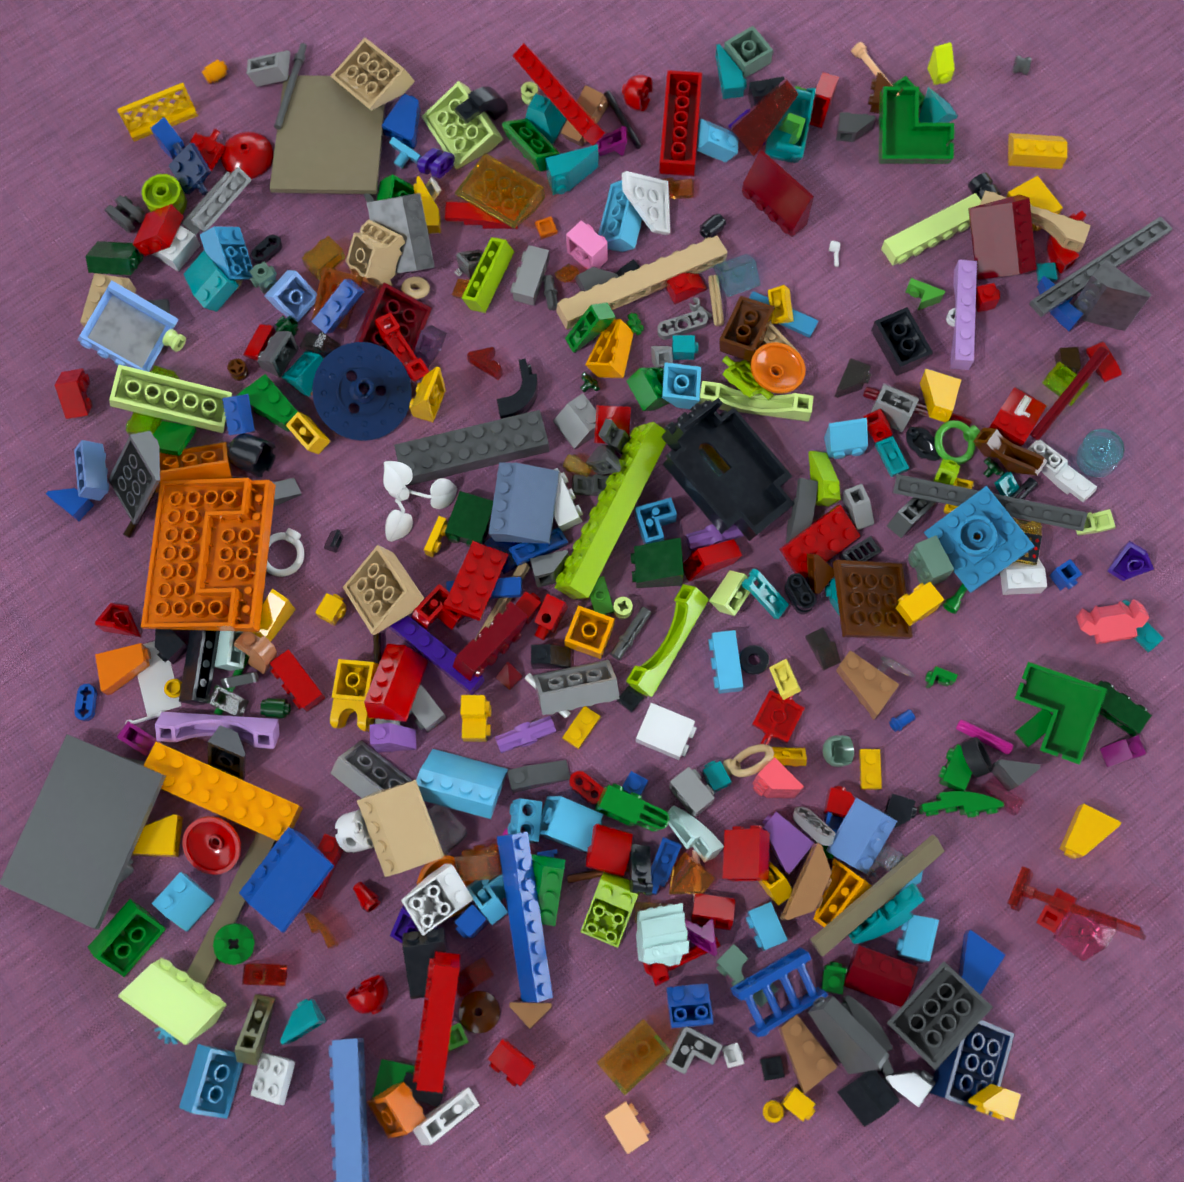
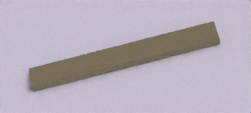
[187,832,276,986]
[810,834,945,957]

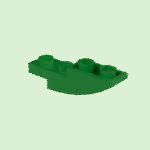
[918,791,1004,818]

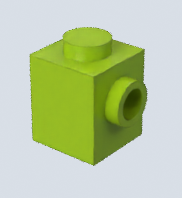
[933,459,960,485]

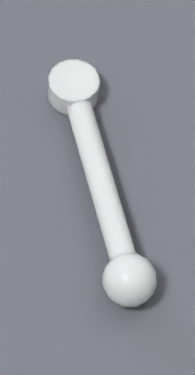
[125,710,164,724]

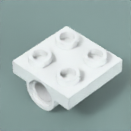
[250,1053,295,1105]

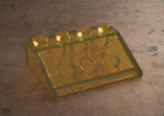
[455,153,545,229]

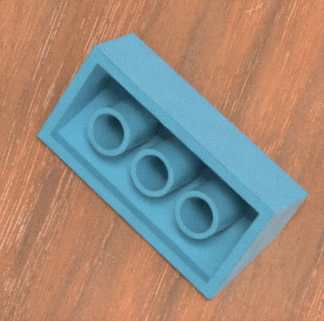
[598,180,642,252]

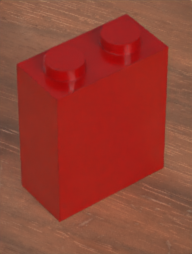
[133,204,184,256]
[723,825,770,882]

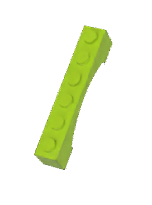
[626,584,709,697]

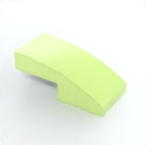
[1076,509,1116,535]

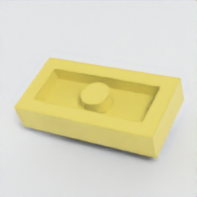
[769,659,801,700]

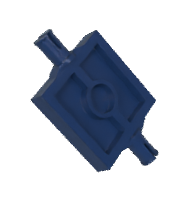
[168,142,211,196]

